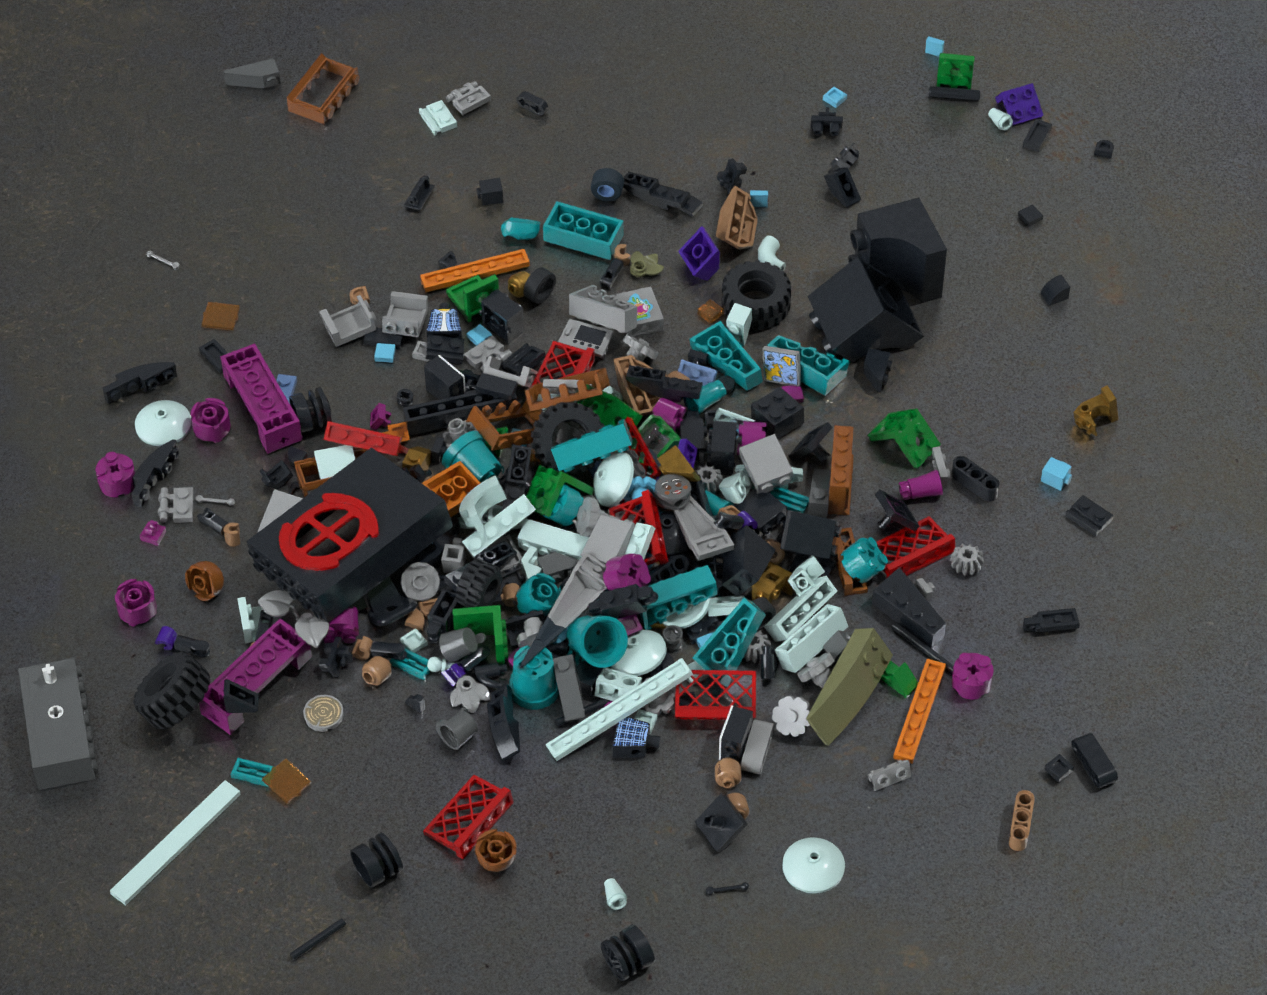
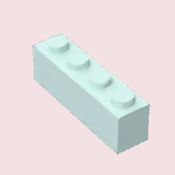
[462,494,536,558]
[518,519,589,560]
[764,576,837,642]
[775,604,849,673]

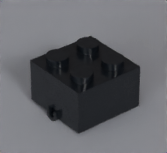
[479,289,524,344]
[751,387,804,439]
[707,421,738,476]

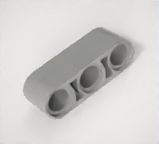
[741,719,774,774]

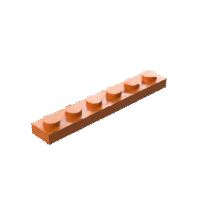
[420,249,530,293]
[893,659,946,764]

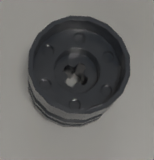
[289,387,332,434]
[350,832,403,888]
[601,924,655,981]

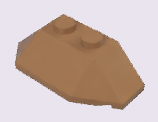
[716,186,758,249]
[614,355,660,416]

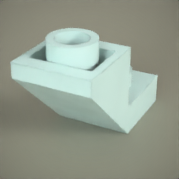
[521,546,542,581]
[787,556,825,597]

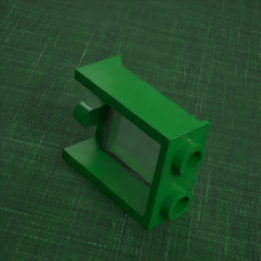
[631,415,681,475]

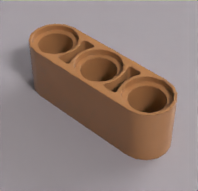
[1009,790,1035,851]

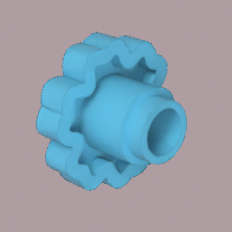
[623,476,656,510]

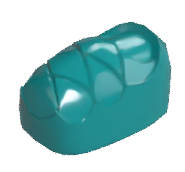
[501,217,541,240]

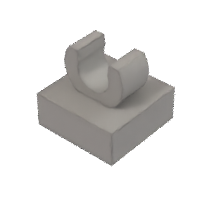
[914,578,936,601]

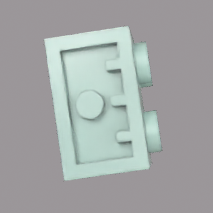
[237,597,281,643]

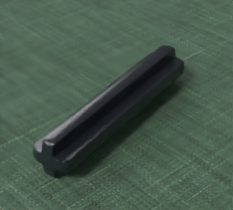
[929,86,980,100]

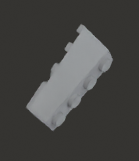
[569,285,637,333]

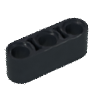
[951,456,1000,502]
[649,555,689,585]
[1071,733,1118,788]

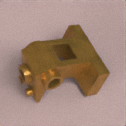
[1074,385,1119,436]
[751,561,795,603]

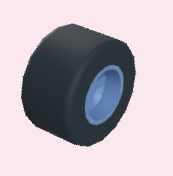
[591,168,624,201]

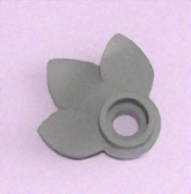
[450,676,490,713]

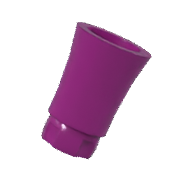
[898,470,943,500]

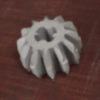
[695,465,723,495]
[951,543,984,576]
[743,630,771,663]

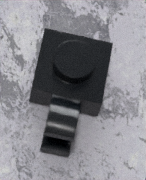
[683,616,719,645]

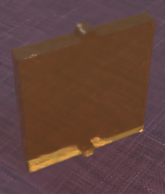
[202,302,240,330]
[262,759,311,803]

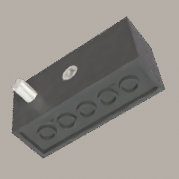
[18,658,98,790]

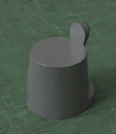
[439,627,486,662]
[436,707,478,750]

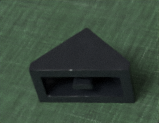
[223,679,259,713]

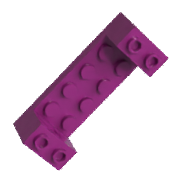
[220,343,302,454]
[199,619,312,735]

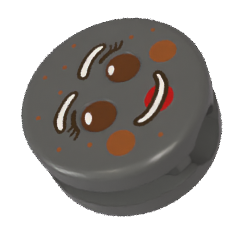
[655,474,691,510]

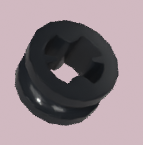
[397,389,413,407]

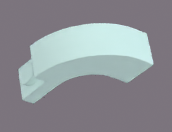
[459,475,507,533]

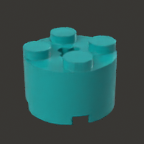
[543,484,584,526]
[841,537,888,583]
[516,573,562,618]

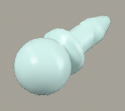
[427,656,458,672]

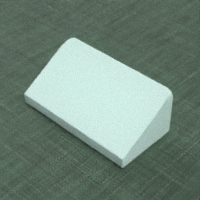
[714,408,755,429]

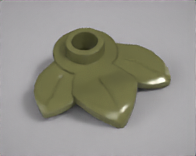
[630,251,664,277]

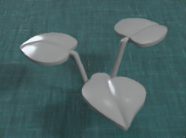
[258,590,329,648]

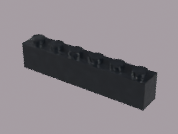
[403,392,517,436]

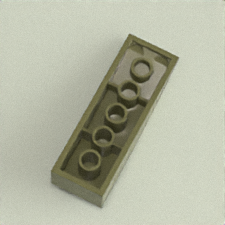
[806,628,893,746]

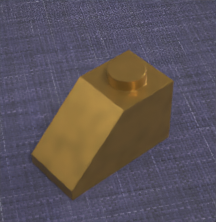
[657,445,701,482]
[402,446,432,471]

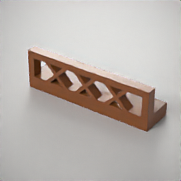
[835,527,868,596]

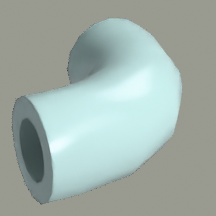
[758,236,786,271]

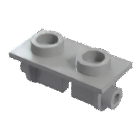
[867,760,911,791]

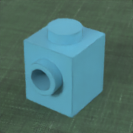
[1041,457,1072,490]

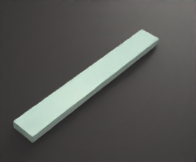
[546,658,693,762]
[110,780,241,906]

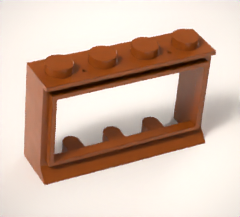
[287,53,360,125]
[525,368,610,411]
[466,399,543,451]
[828,425,854,515]
[294,447,367,497]

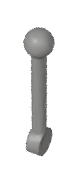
[146,251,180,270]
[195,495,235,506]

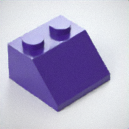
[678,226,720,281]

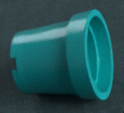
[441,430,504,483]
[567,615,628,668]
[509,645,559,710]

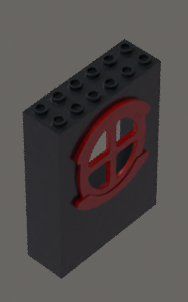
[246,447,453,623]

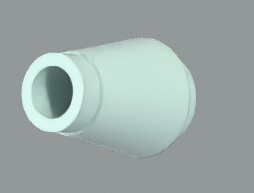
[988,108,1013,130]
[604,878,627,910]

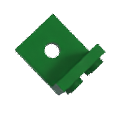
[936,53,975,89]
[446,274,499,322]
[576,384,642,430]
[867,408,941,468]
[526,465,594,517]
[452,605,508,665]

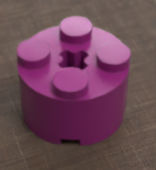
[191,398,231,443]
[651,398,686,441]
[737,421,766,459]
[95,452,135,497]
[603,554,651,591]
[115,579,157,626]
[323,606,359,644]
[952,653,994,700]

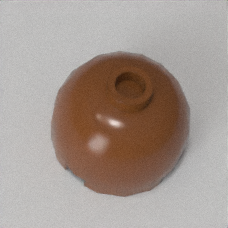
[185,561,224,601]
[475,829,517,872]

